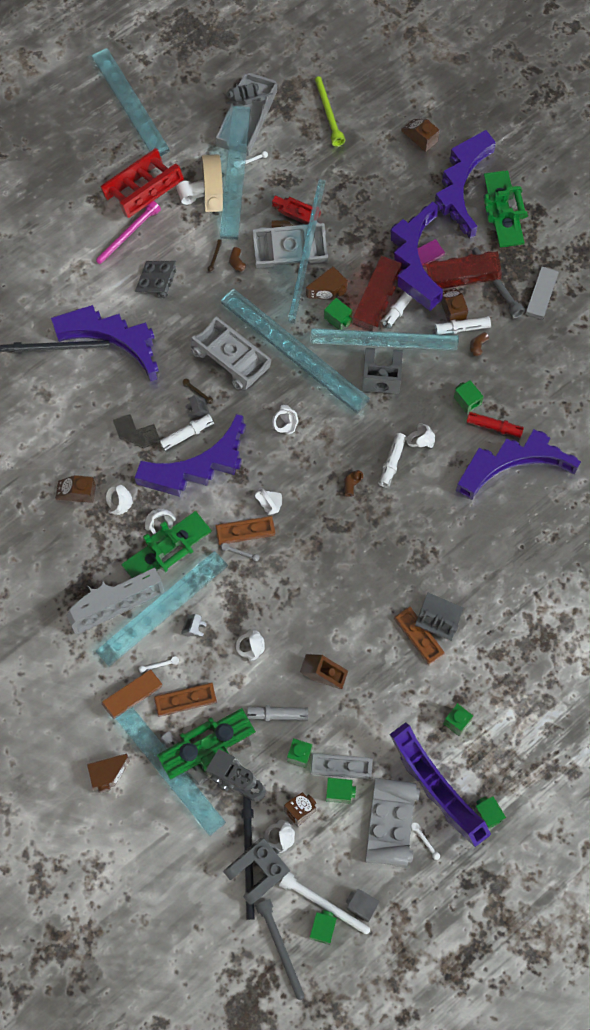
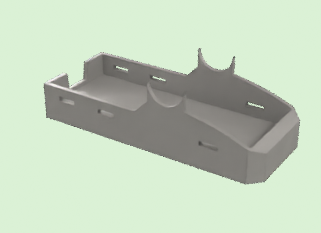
[216,73,277,156]
[67,568,165,634]

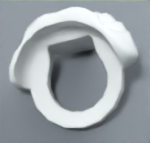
[272,405,299,435]
[406,423,435,448]
[106,485,133,515]
[255,488,282,515]
[145,509,176,535]
[236,629,265,661]
[264,819,295,854]

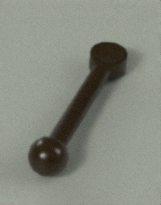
[207,239,222,272]
[183,379,213,404]

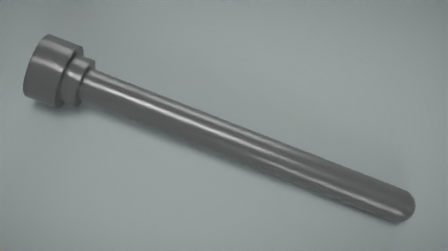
[472,247,525,318]
[255,899,304,1000]

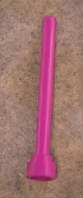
[96,201,161,264]

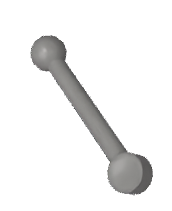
[221,543,260,561]

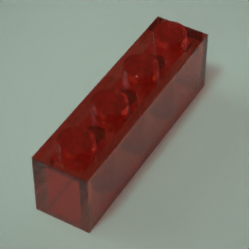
[426,251,501,289]
[353,255,401,333]

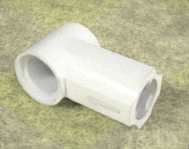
[176,179,204,205]

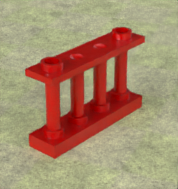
[100,148,184,218]

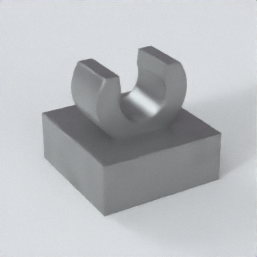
[186,395,210,418]
[181,614,207,637]

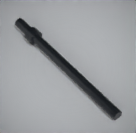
[0,340,110,353]
[241,796,255,920]

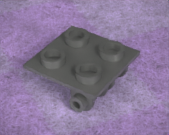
[225,83,273,106]
[135,261,177,298]
[415,592,463,641]

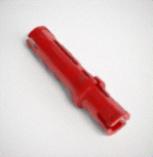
[466,411,524,438]

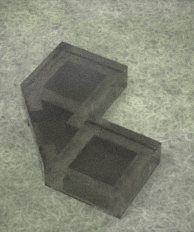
[113,414,160,448]

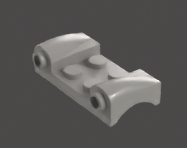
[253,222,328,268]
[191,317,271,391]
[365,778,420,868]

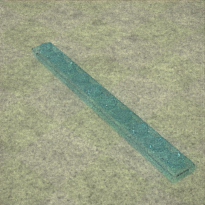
[221,288,370,414]

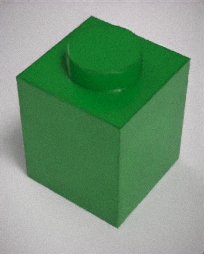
[324,298,353,331]
[454,380,484,414]
[443,703,473,736]
[287,738,313,768]
[326,778,356,804]
[473,796,506,829]
[310,910,337,945]

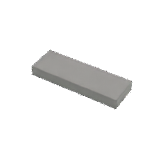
[526,267,559,320]
[310,753,373,779]

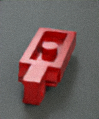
[272,195,321,225]

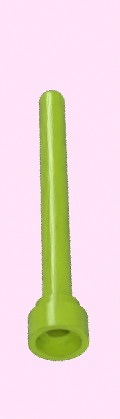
[315,76,345,146]

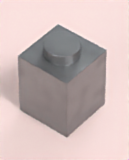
[346,889,380,922]

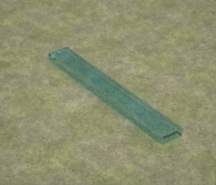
[92,48,170,156]
[220,106,251,240]
[288,179,326,324]
[311,328,459,350]
[96,551,228,667]
[115,707,226,836]

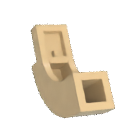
[202,154,223,212]

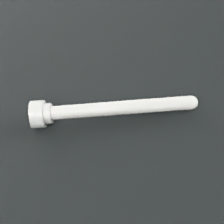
[279,872,370,934]

